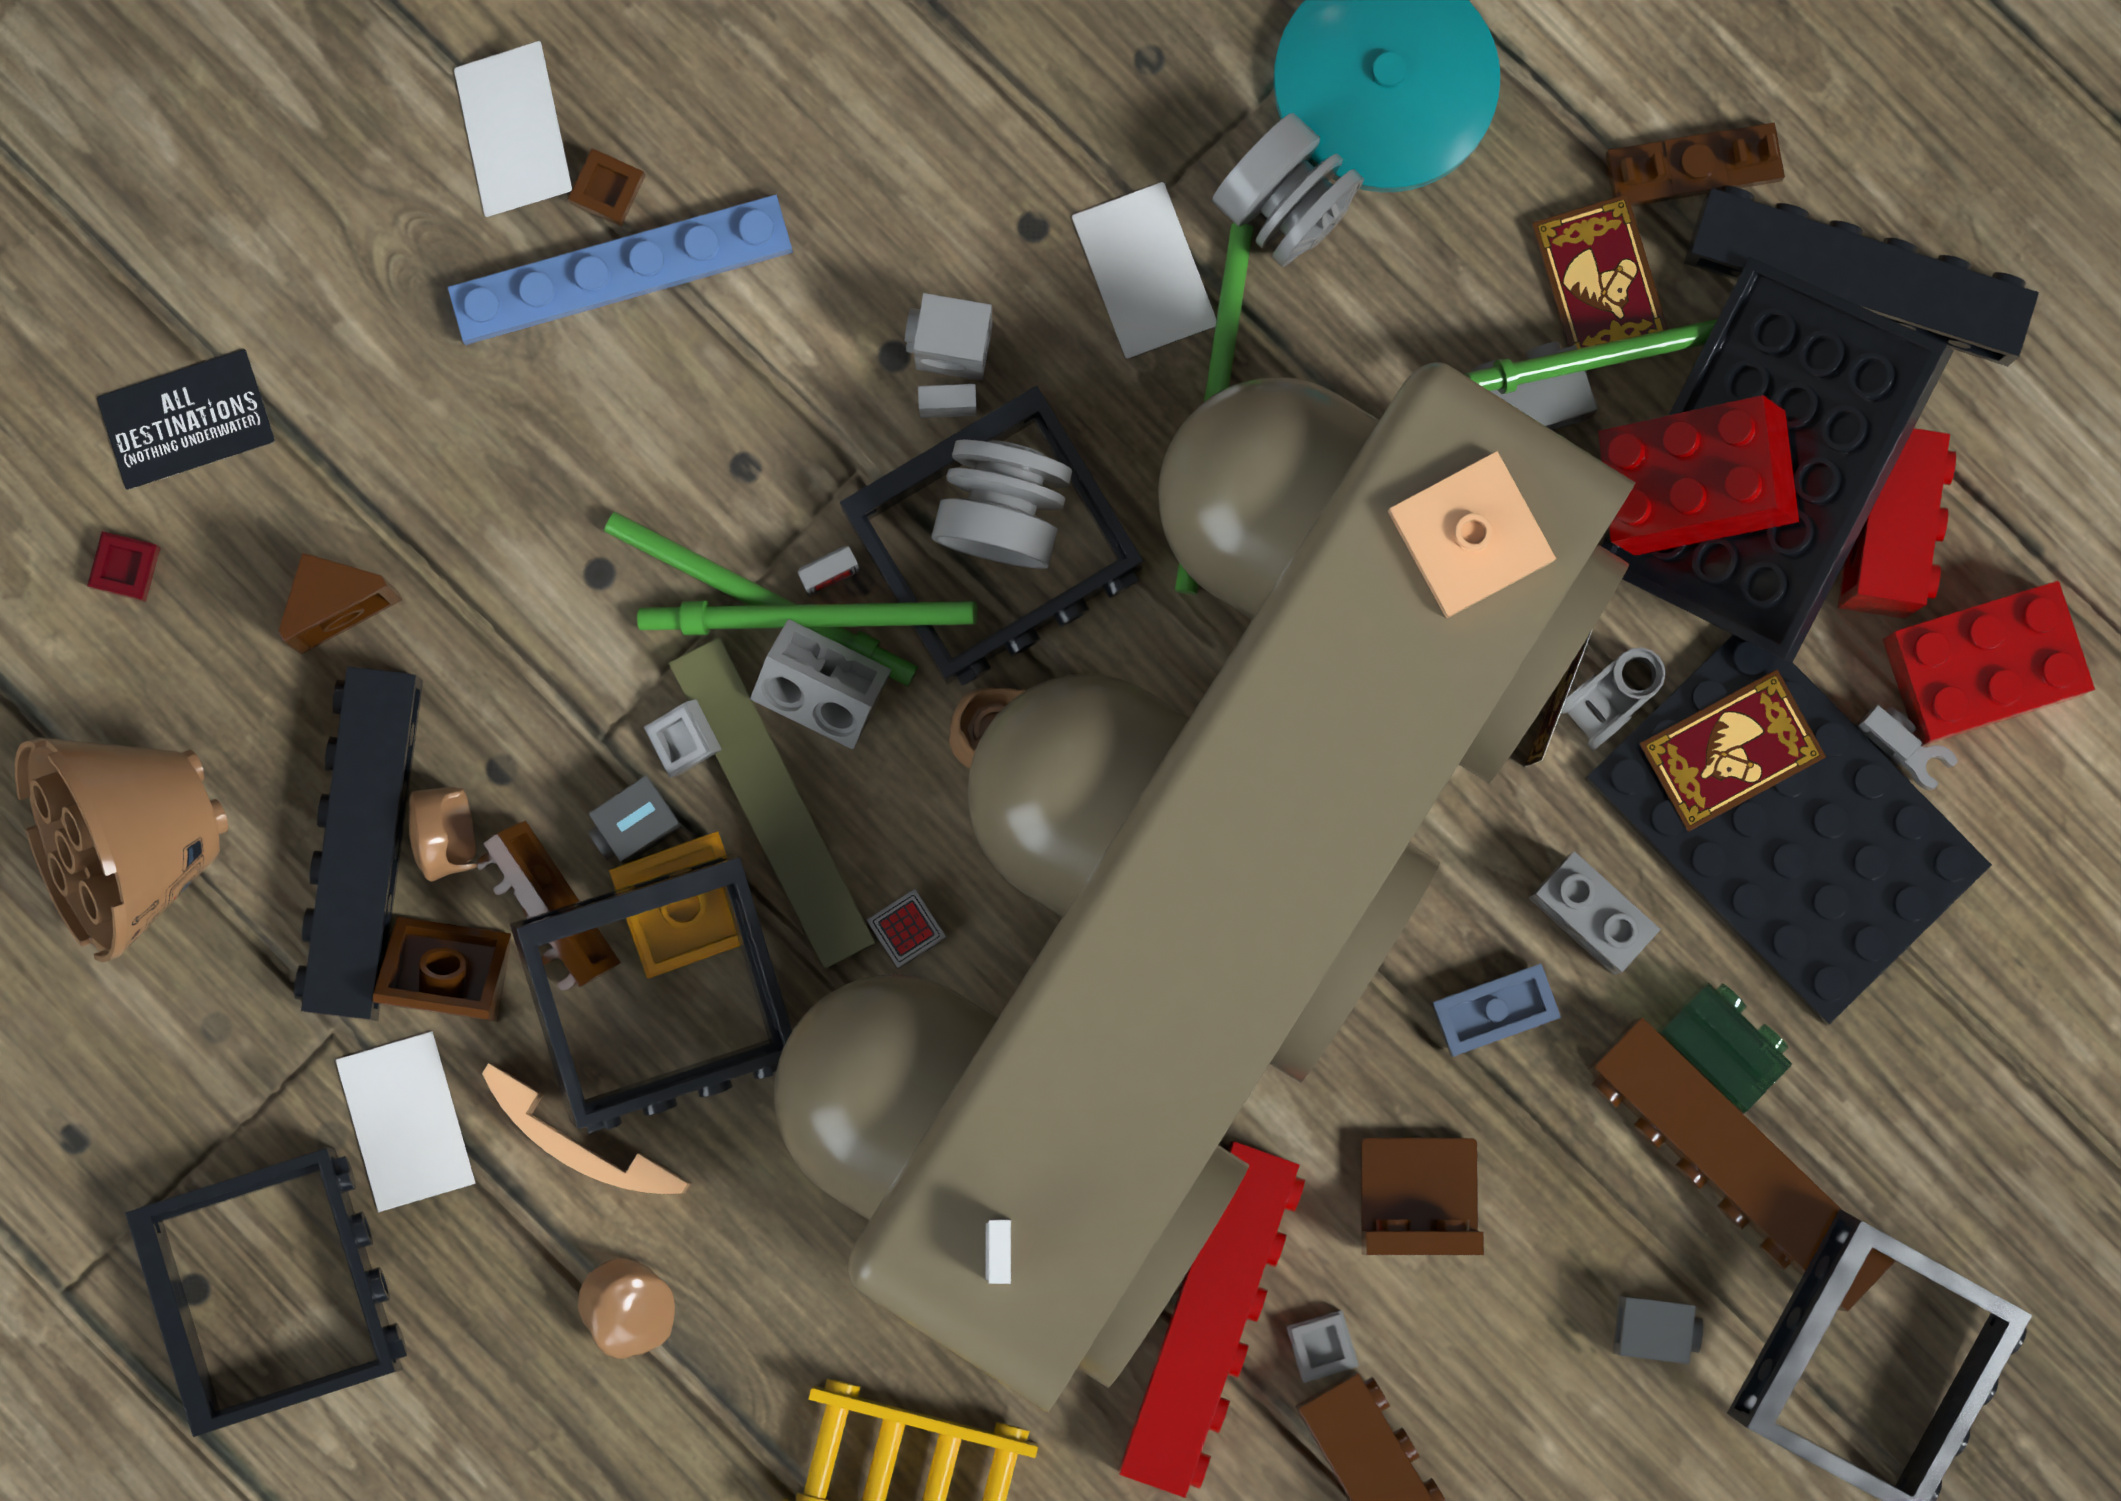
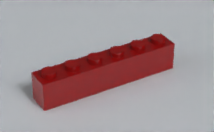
[1118,1142,1306,1498]

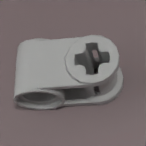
[1560,647,1665,751]

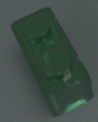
[1657,982,1792,1114]

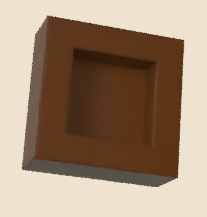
[568,148,645,227]

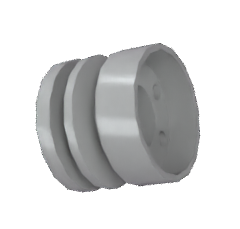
[1212,113,1364,268]
[932,439,1072,569]

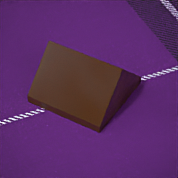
[278,553,402,655]
[373,916,511,1022]

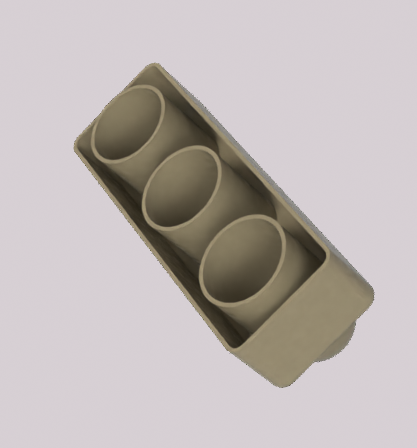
[774,363,1635,1413]

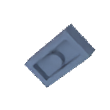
[1431,964,1561,1057]

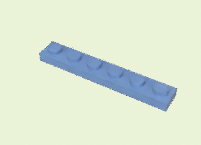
[448,194,793,345]

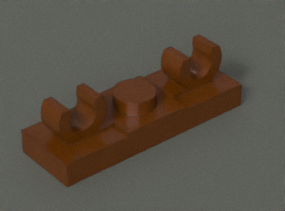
[1606,122,1785,206]
[477,820,621,990]

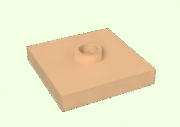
[1388,451,1557,619]

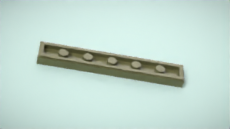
[669,637,876,970]

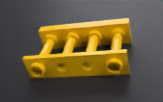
[783,1378,1038,1501]

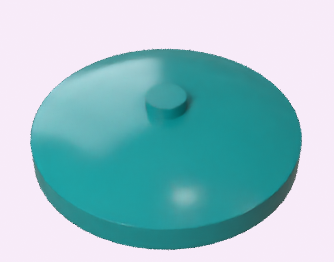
[1273,0,1500,193]

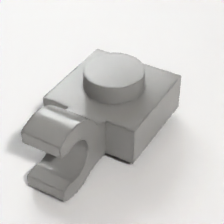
[1855,705,1958,791]

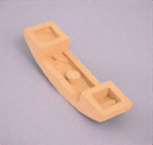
[482,1063,692,1194]

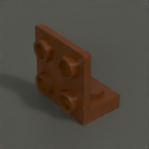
[1361,1138,1484,1255]

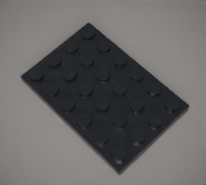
[1602,257,1954,664]
[1584,635,1992,1025]

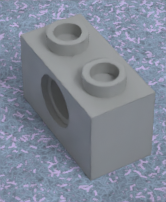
[905,293,993,381]

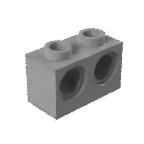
[750,619,892,749]
[1529,851,1661,975]

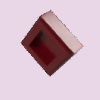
[87,531,161,602]

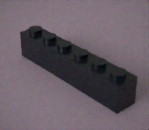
[1684,186,2039,367]
[294,666,423,1021]

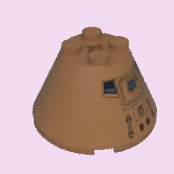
[15,737,228,962]

